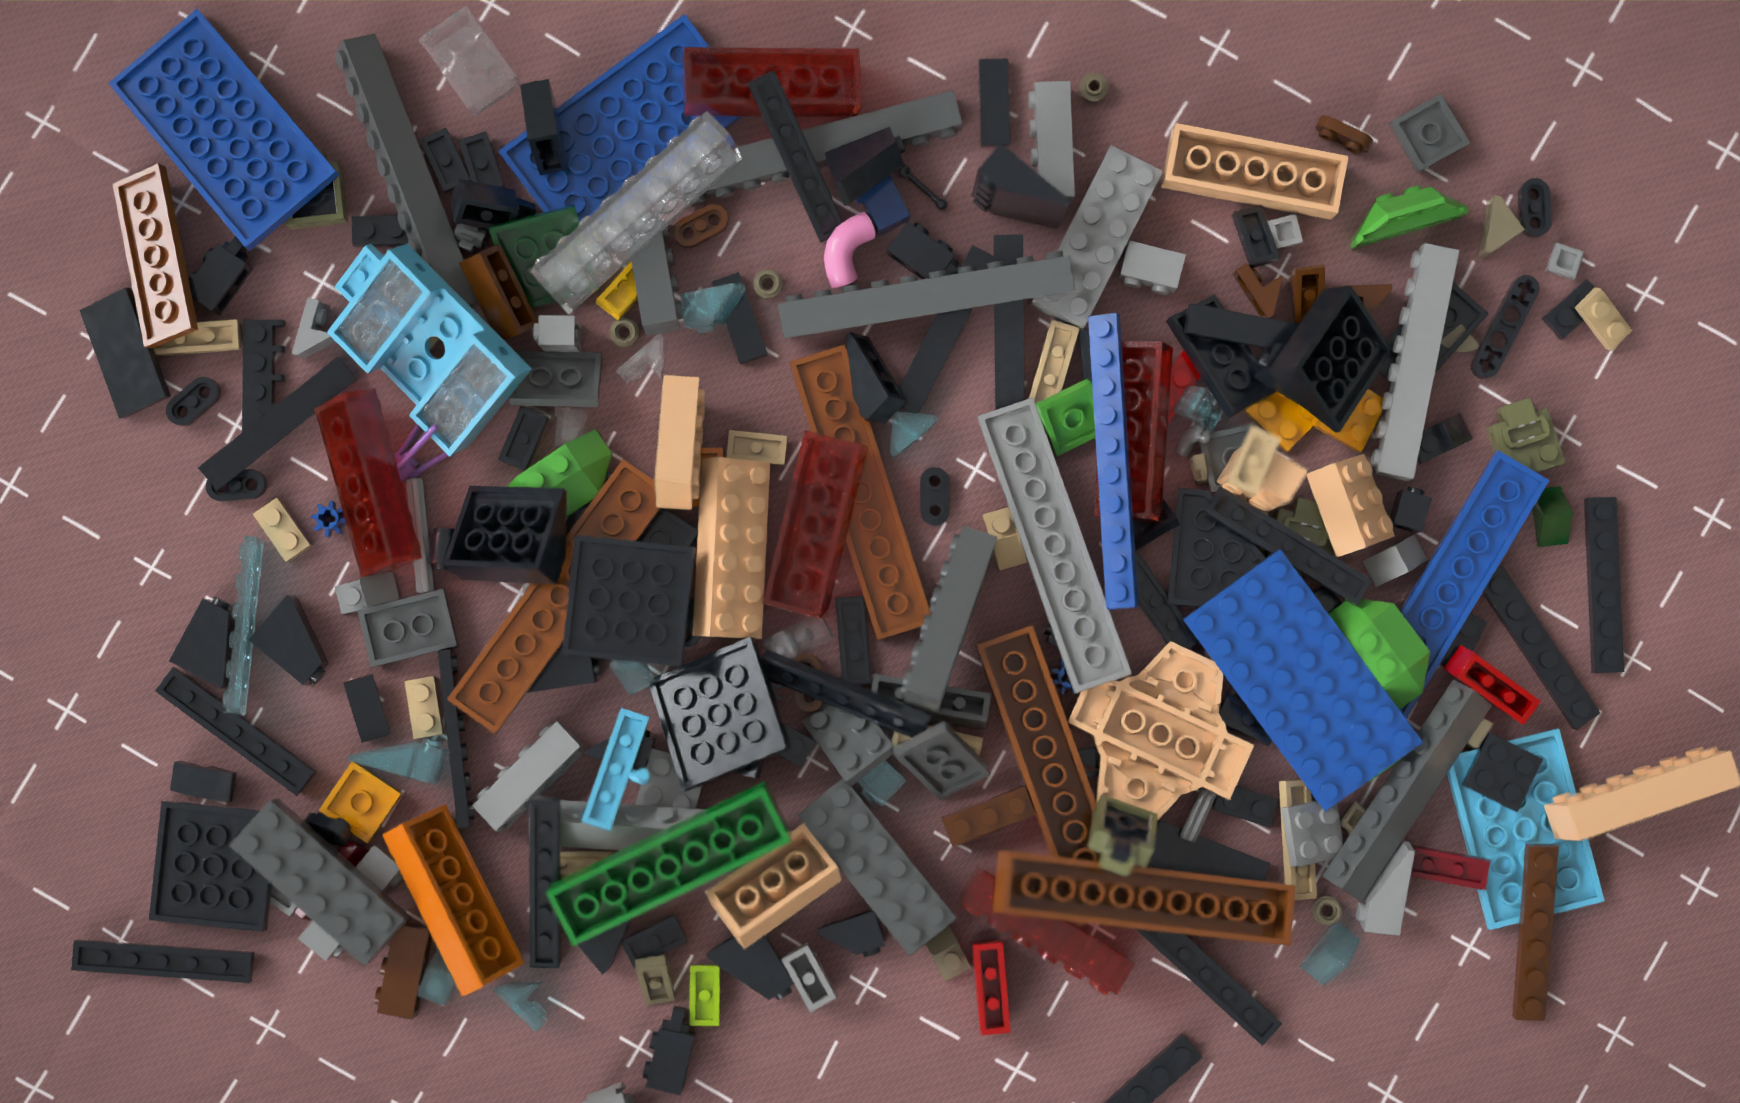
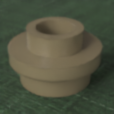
[1079,73,1108,102]
[753,269,783,299]
[610,318,639,347]
[1312,896,1342,926]

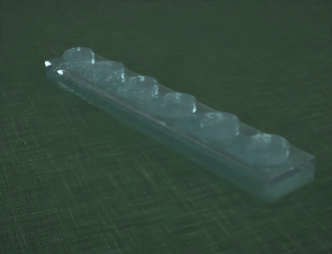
[223,536,264,716]

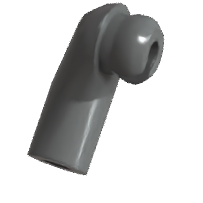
[1175,424,1212,457]

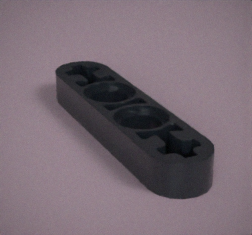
[1470,275,1540,379]

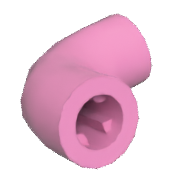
[823,212,875,288]

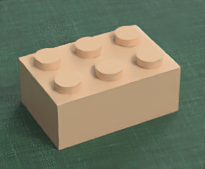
[1306,454,1395,557]

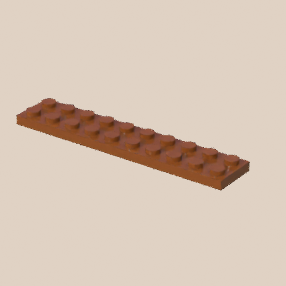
[789,344,931,640]
[447,459,661,735]

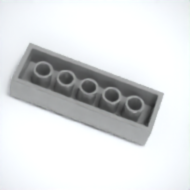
[1030,145,1163,330]

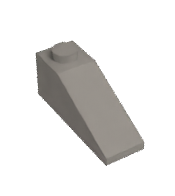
[1356,841,1415,936]

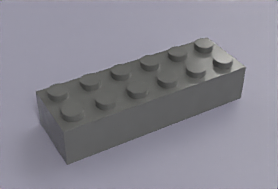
[901,526,997,716]
[798,778,957,956]
[229,798,411,966]

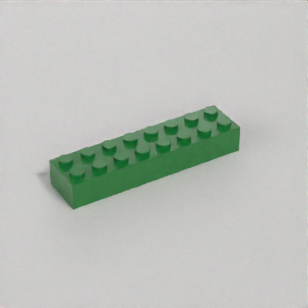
[546,781,792,946]

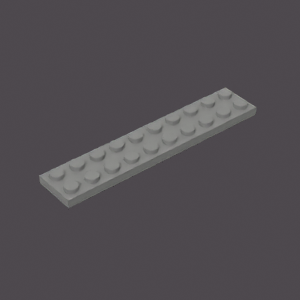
[977,398,1132,694]

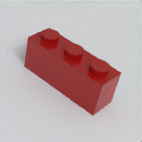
[1443,645,1541,725]
[971,939,1011,1036]

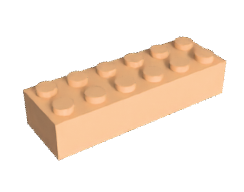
[1161,123,1348,220]
[693,457,770,639]
[1544,747,1740,841]

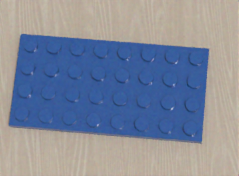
[108,9,339,251]
[498,14,754,234]
[1183,549,1423,811]

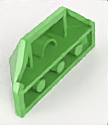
[1350,185,1469,250]
[507,429,613,518]
[1328,599,1430,709]

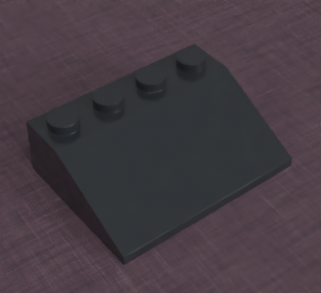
[972,142,1070,229]
[1269,286,1393,433]
[443,486,567,585]

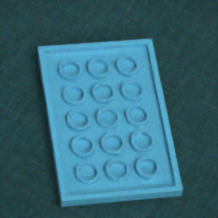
[1447,728,1605,930]

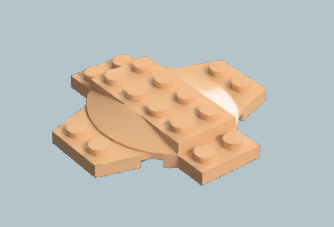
[1067,641,1254,821]

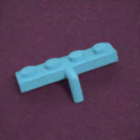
[582,708,650,832]

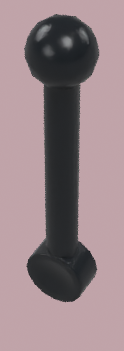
[899,166,947,210]

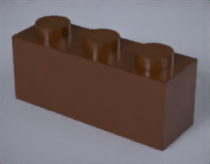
[459,244,539,340]
[941,785,1036,847]
[374,923,433,1019]

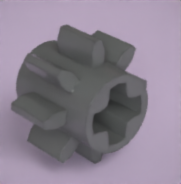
[454,223,489,254]

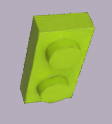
[689,964,720,1026]

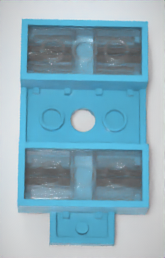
[327,244,532,457]

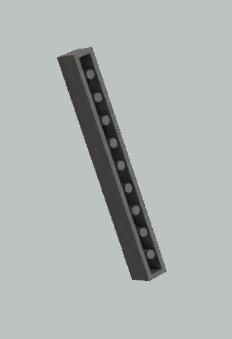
[335,34,478,309]
[671,91,962,206]
[778,251,1076,338]

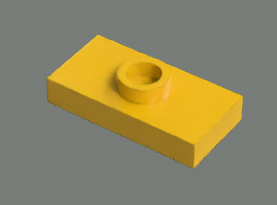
[596,262,638,321]

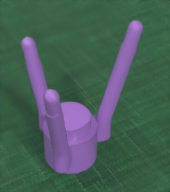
[387,424,449,482]

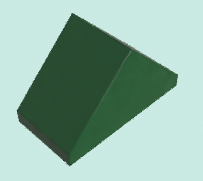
[1532,486,1573,547]

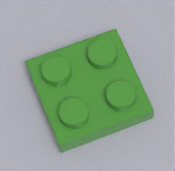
[1036,379,1096,456]

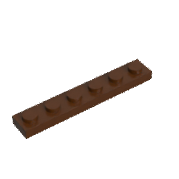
[1512,843,1559,1021]

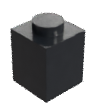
[1390,487,1432,534]

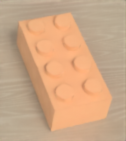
[655,375,705,510]
[1216,448,1307,512]
[706,823,842,949]

